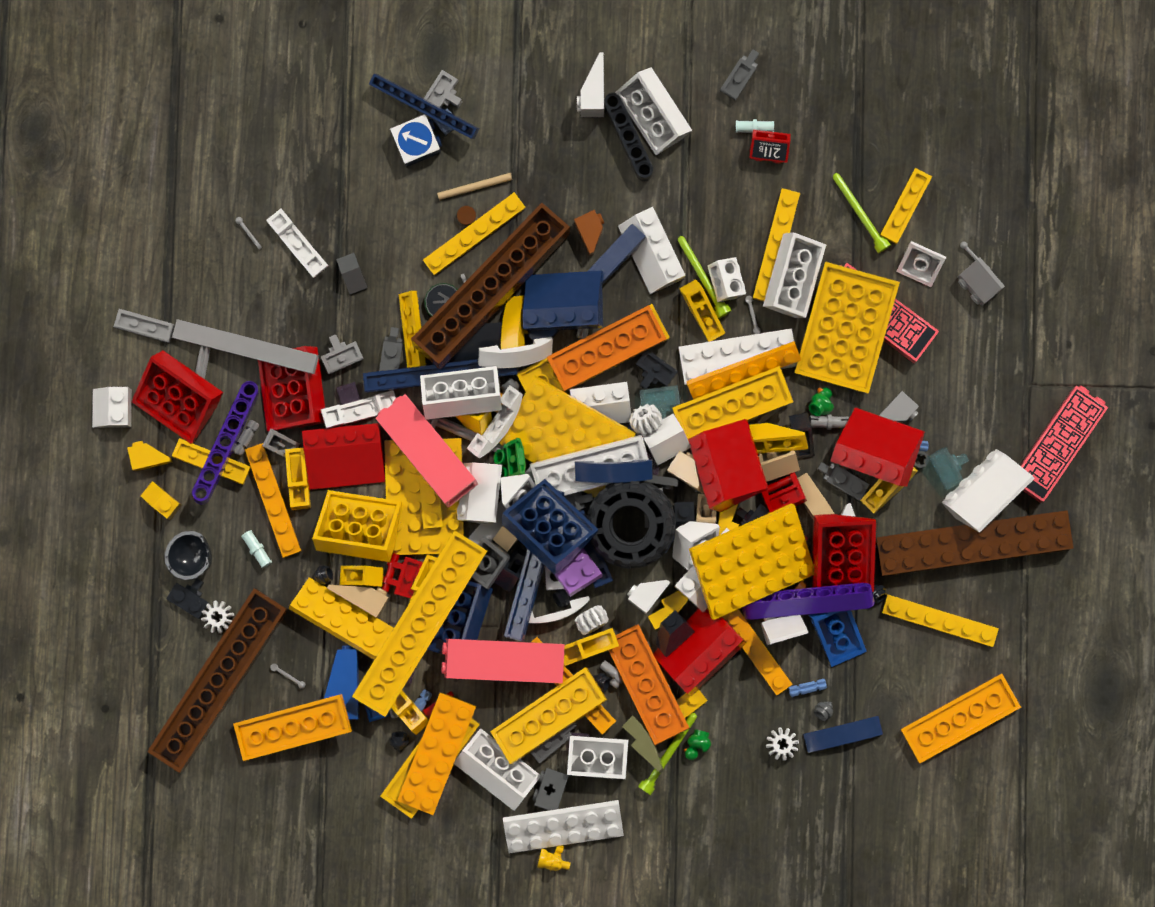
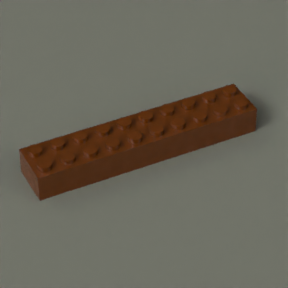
[411,203,570,370]
[875,510,1074,577]
[147,588,288,773]

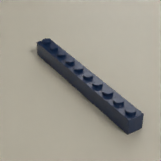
[369,74,480,139]

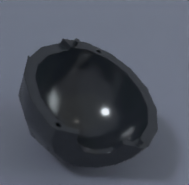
[165,531,212,580]

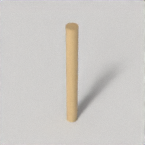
[437,173,512,200]

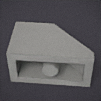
[879,391,919,422]

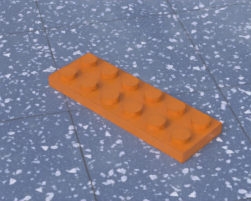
[547,305,667,392]
[608,624,690,746]

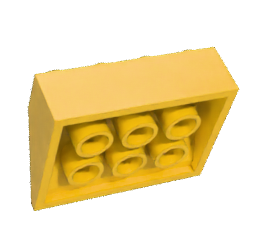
[312,490,402,562]

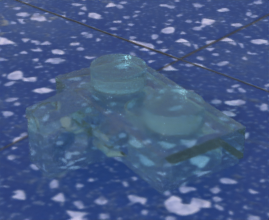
[639,385,680,419]
[928,447,969,490]

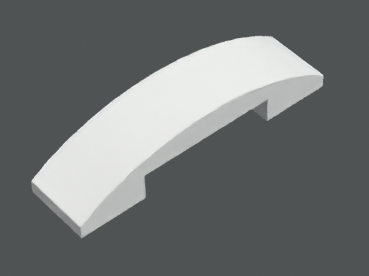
[266,209,328,278]
[478,337,553,368]
[467,385,523,458]
[321,390,396,428]
[529,596,589,624]

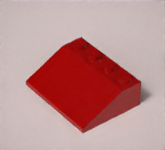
[258,346,325,432]
[131,350,224,444]
[831,408,925,487]
[688,419,769,512]
[302,423,386,490]
[812,514,876,592]
[653,608,747,696]

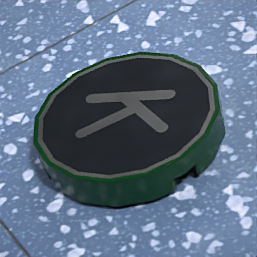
[425,283,458,317]

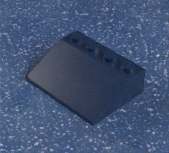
[523,271,603,332]
[502,479,598,575]
[427,581,493,655]

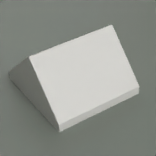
[896,241,946,287]
[641,414,691,465]
[501,474,536,510]

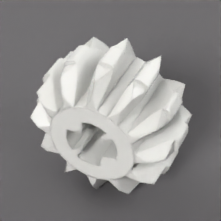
[629,403,662,436]
[201,601,235,633]
[575,605,609,635]
[766,728,799,760]

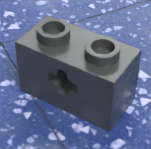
[532,768,569,810]

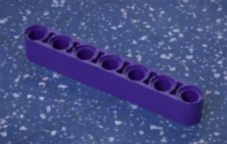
[192,381,259,505]
[742,583,875,619]

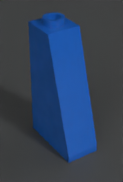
[324,646,360,719]

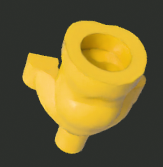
[537,845,571,871]

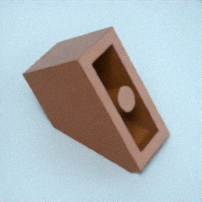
[574,210,604,256]

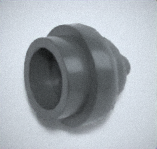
[500,378,519,394]
[814,702,833,721]

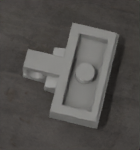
[424,70,463,108]
[321,334,364,374]

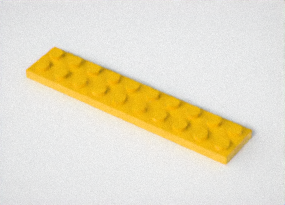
[352,530,487,717]

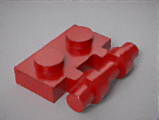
[382,553,423,599]

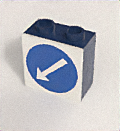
[390,115,442,167]

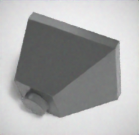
[472,537,510,590]

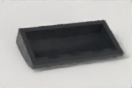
[428,322,502,365]

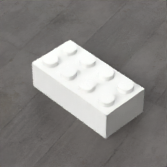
[763,232,826,318]
[420,366,502,420]

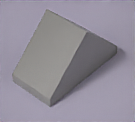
[262,429,300,458]

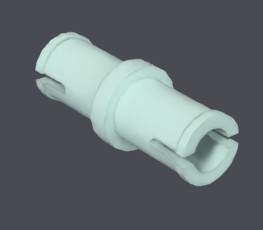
[736,119,774,133]
[241,530,272,569]

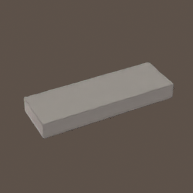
[113,309,174,343]

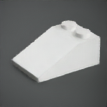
[577,52,604,117]
[761,615,808,645]

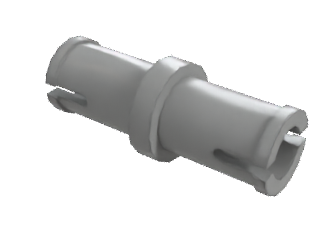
[809,414,849,430]

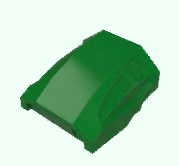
[493,438,526,482]

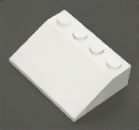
[942,449,1035,532]

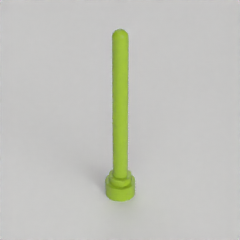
[833,173,891,254]
[678,236,732,319]
[638,713,697,795]

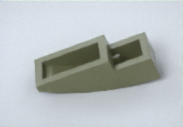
[622,715,664,774]

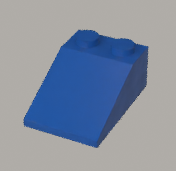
[809,610,867,667]

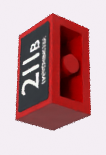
[750,130,791,164]

